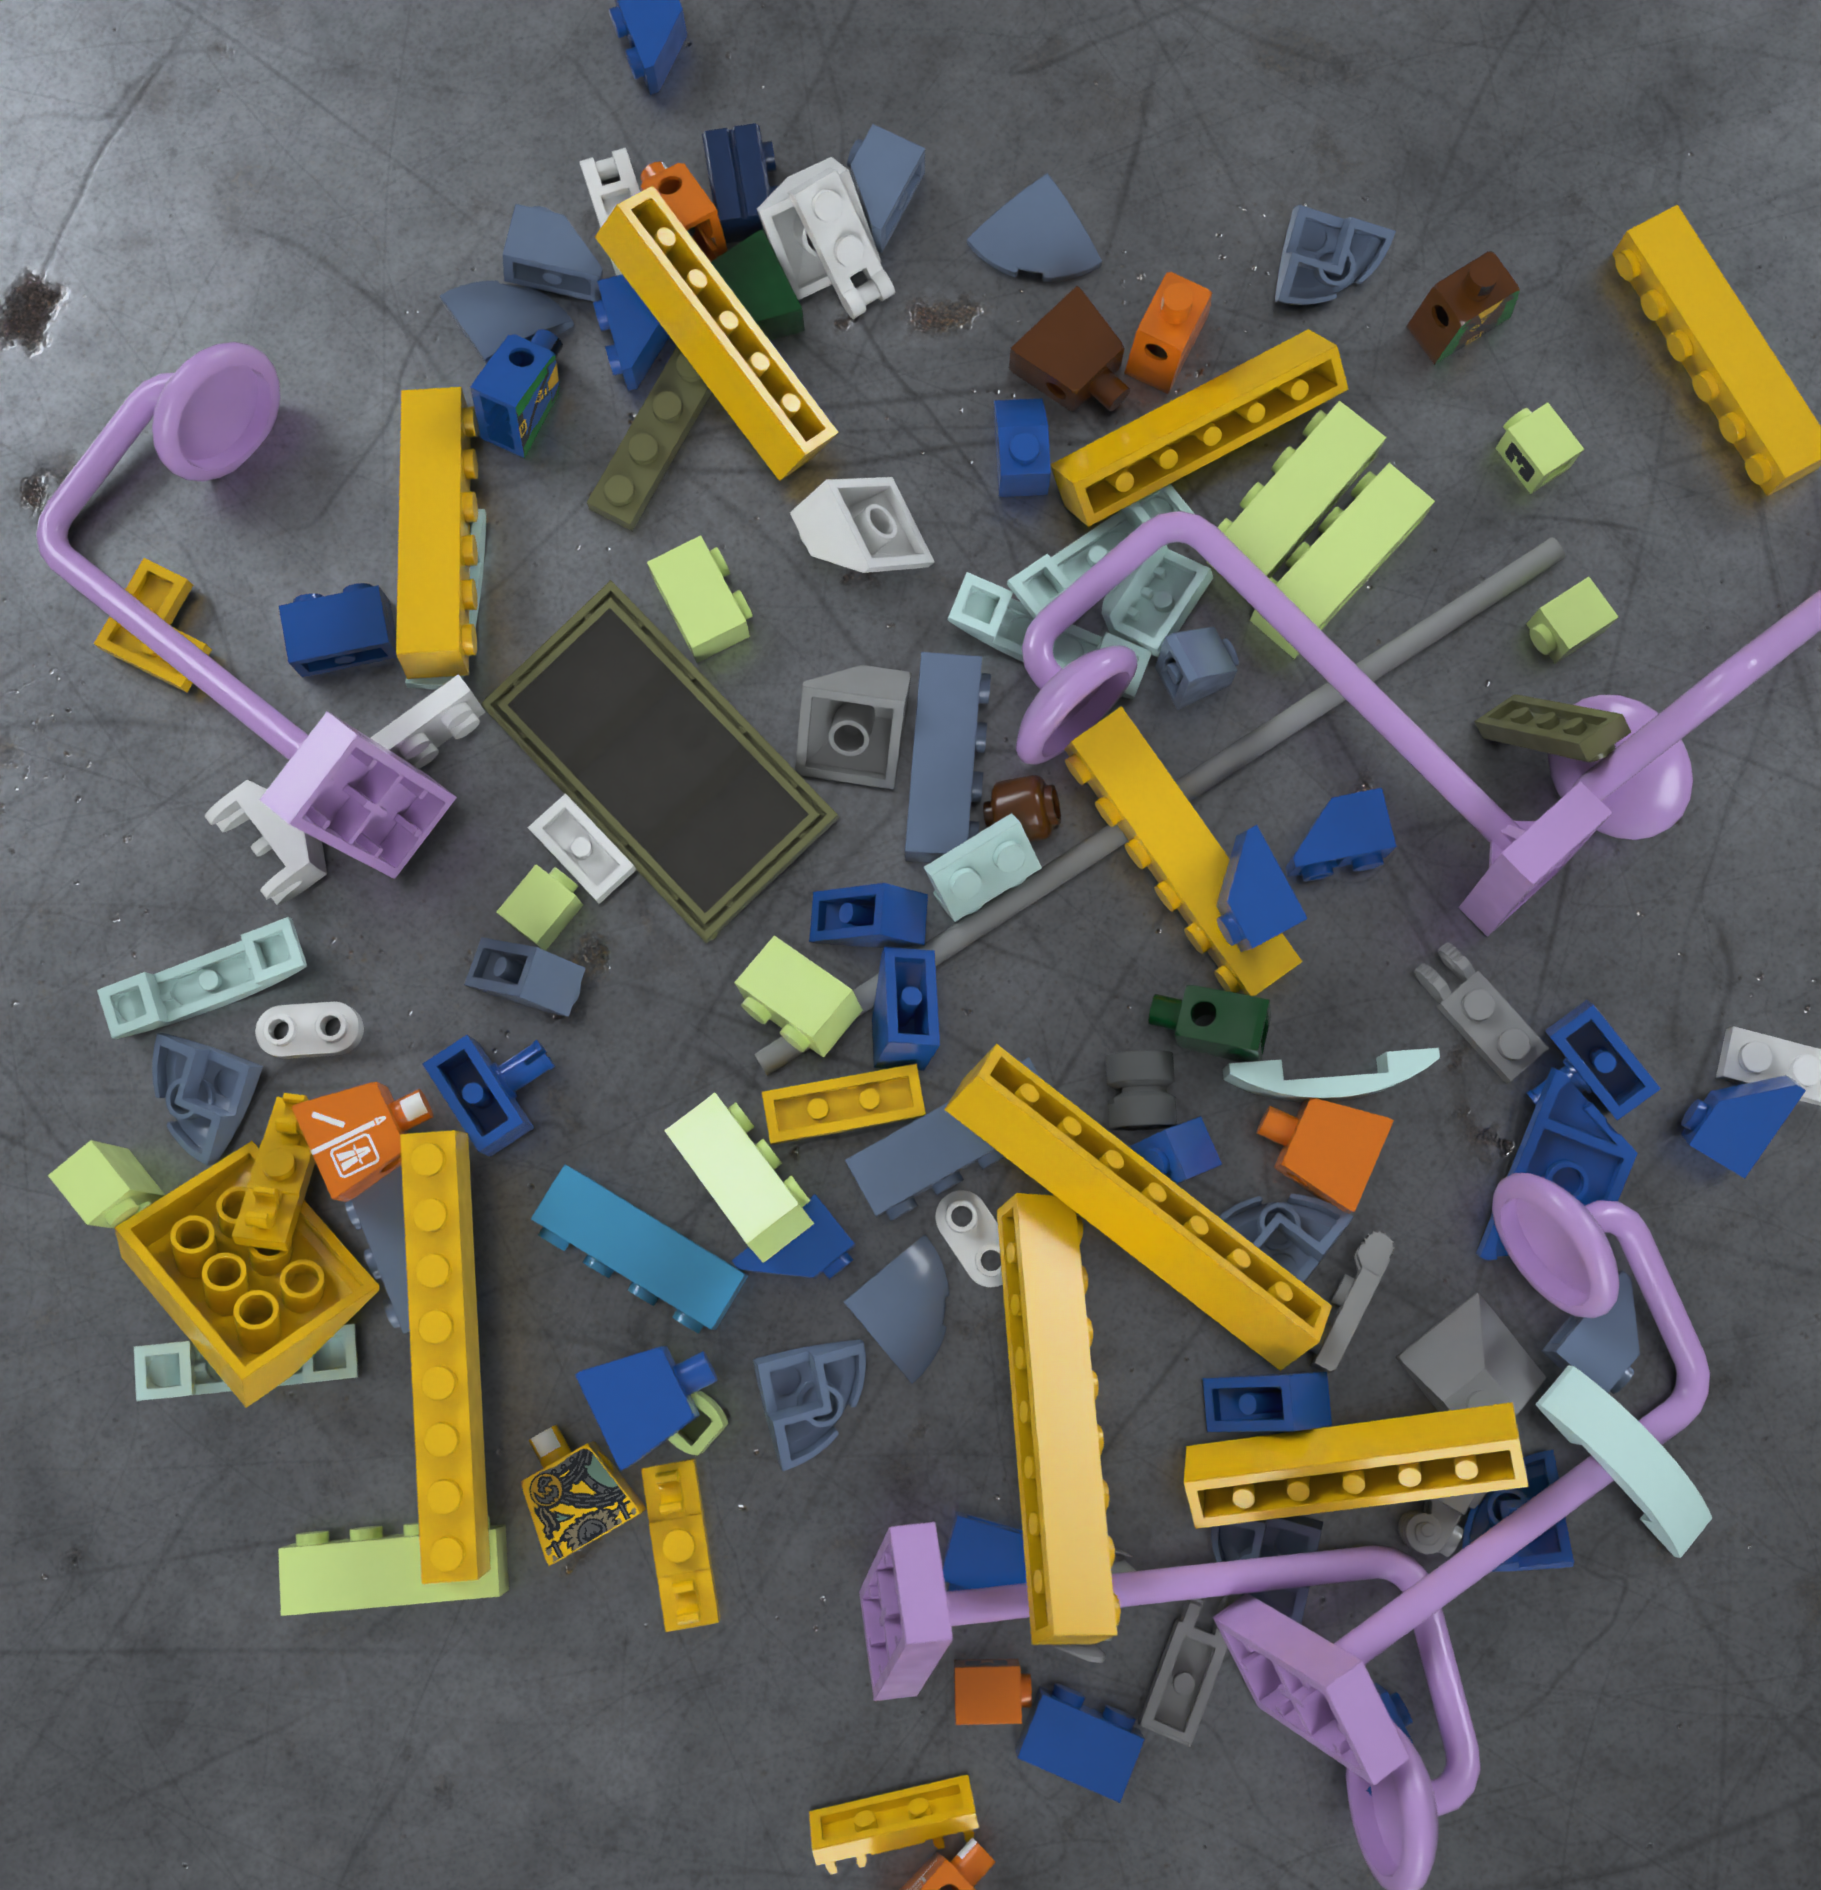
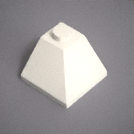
[757,157,881,300]
[790,477,935,573]

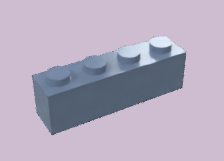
[905,652,991,863]
[845,1057,1041,1221]
[345,1165,410,1334]

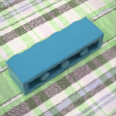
[531,1164,749,1333]

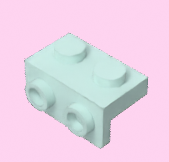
[1102,545,1213,657]
[924,813,1042,922]

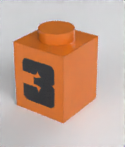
[954,1658,1032,1725]

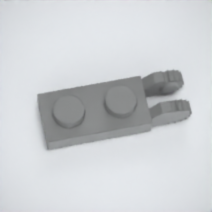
[1414,942,1549,1084]
[1309,1231,1395,1374]
[1138,1595,1239,1747]

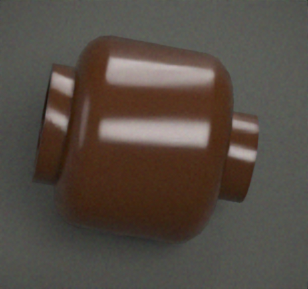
[983,775,1061,842]

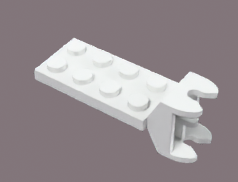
[205,674,486,905]

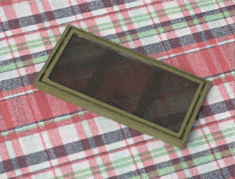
[481,580,840,943]

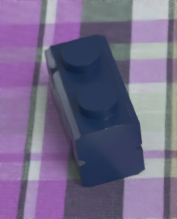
[702,123,779,244]

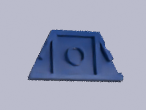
[1476,1067,1638,1260]

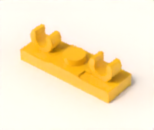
[761,1064,926,1145]
[232,1093,315,1251]
[641,1458,720,1632]
[809,1774,979,1874]

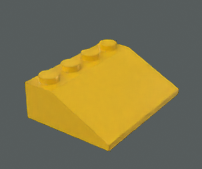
[114,1141,379,1408]

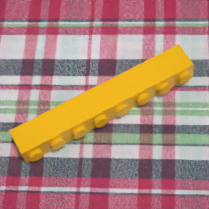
[945,1044,1332,1371]
[400,1130,491,1584]
[997,1193,1121,1645]

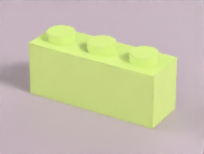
[665,1093,814,1263]

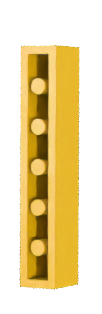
[595,185,839,481]
[1612,204,1821,496]
[1051,329,1349,527]
[396,387,478,679]
[1064,706,1302,996]
[1184,1402,1529,1529]

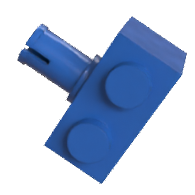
[1526,1000,1661,1121]
[423,1035,556,1157]

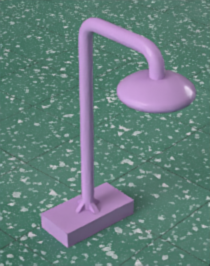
[36,342,457,879]
[1016,511,1613,937]
[1547,589,1821,840]
[1213,1173,1710,1786]
[859,1522,1481,1890]

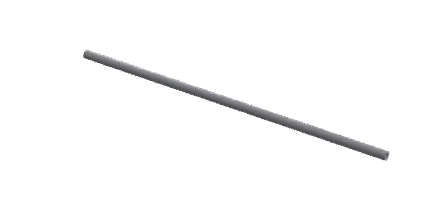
[754,537,1565,1076]

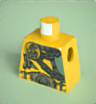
[521,1424,647,1566]

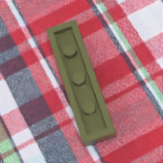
[587,346,712,531]
[1474,694,1631,762]

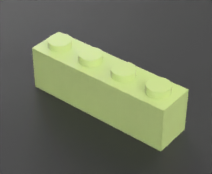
[1206,400,1386,578]
[1249,463,1435,659]
[278,1516,509,1616]

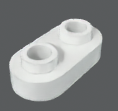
[255,1002,364,1059]
[935,1190,1003,1288]

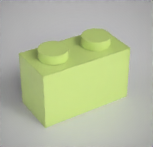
[647,535,753,663]
[734,936,863,1058]
[48,1140,165,1229]

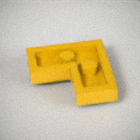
[94,558,212,693]

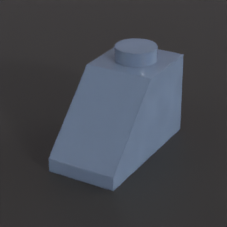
[847,124,925,253]
[502,204,603,302]
[1155,627,1239,711]
[464,937,586,1017]
[1541,1270,1640,1394]

